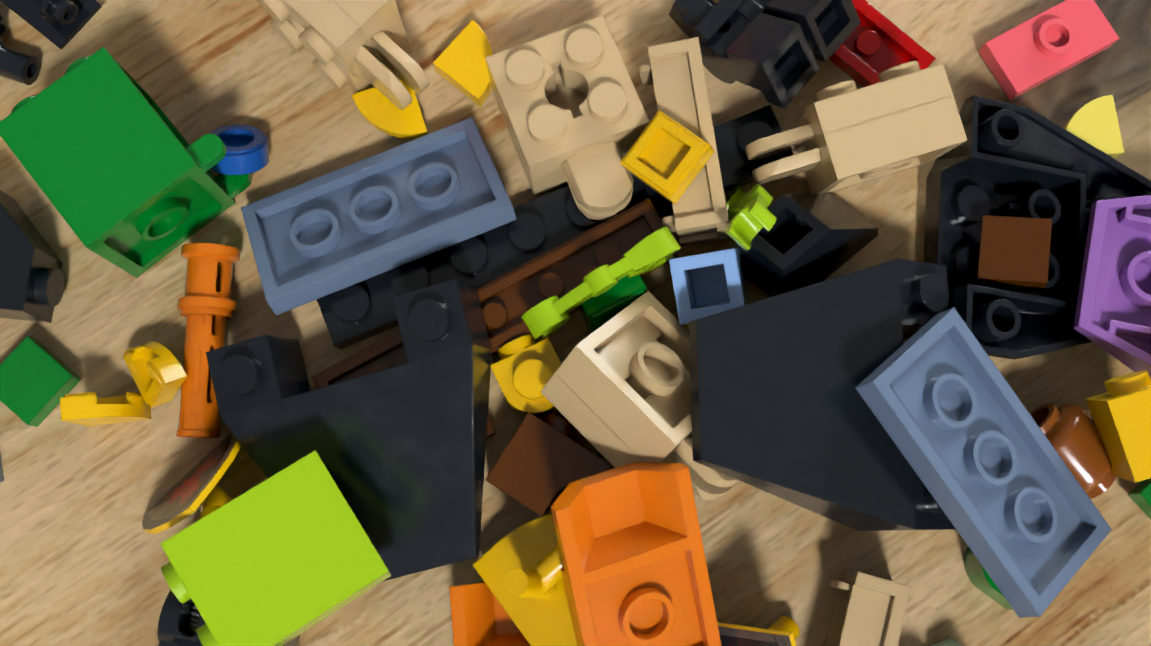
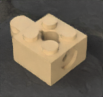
[257,0,430,110]
[485,15,650,221]
[744,61,967,194]
[540,291,739,501]

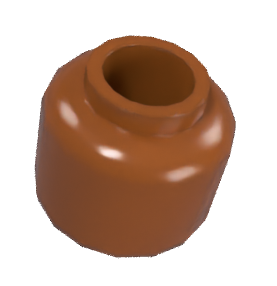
[1030,403,1116,499]

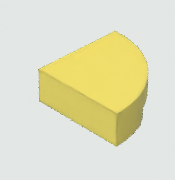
[1063,95,1124,159]

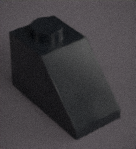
[0,190,64,323]

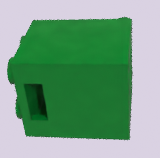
[0,47,252,278]

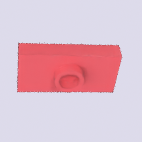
[978,0,1120,101]

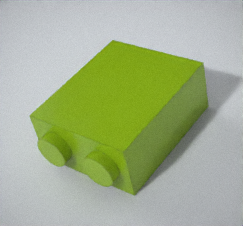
[160,450,391,646]

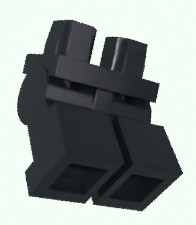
[669,0,861,109]

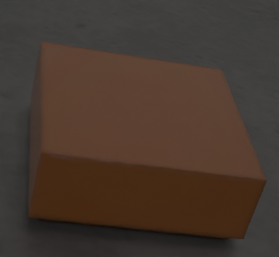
[977,215,1052,288]

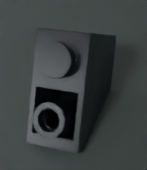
[739,194,878,297]

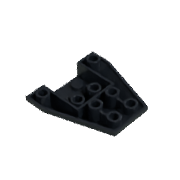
[924,95,1151,360]

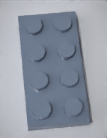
[241,117,517,315]
[855,307,1112,618]

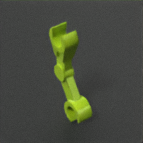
[725,184,777,251]
[521,226,681,339]

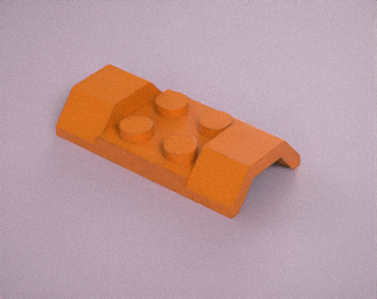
[551,462,722,646]

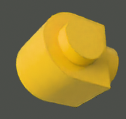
[490,334,561,418]

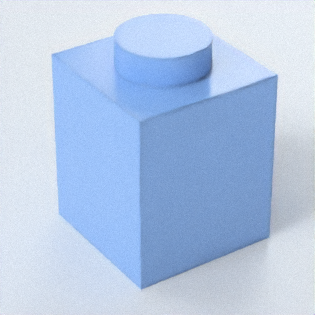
[669,247,748,325]

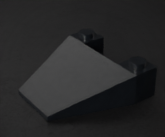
[689,259,956,531]
[206,279,492,581]

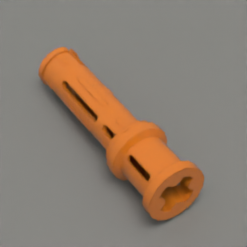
[176,243,240,438]

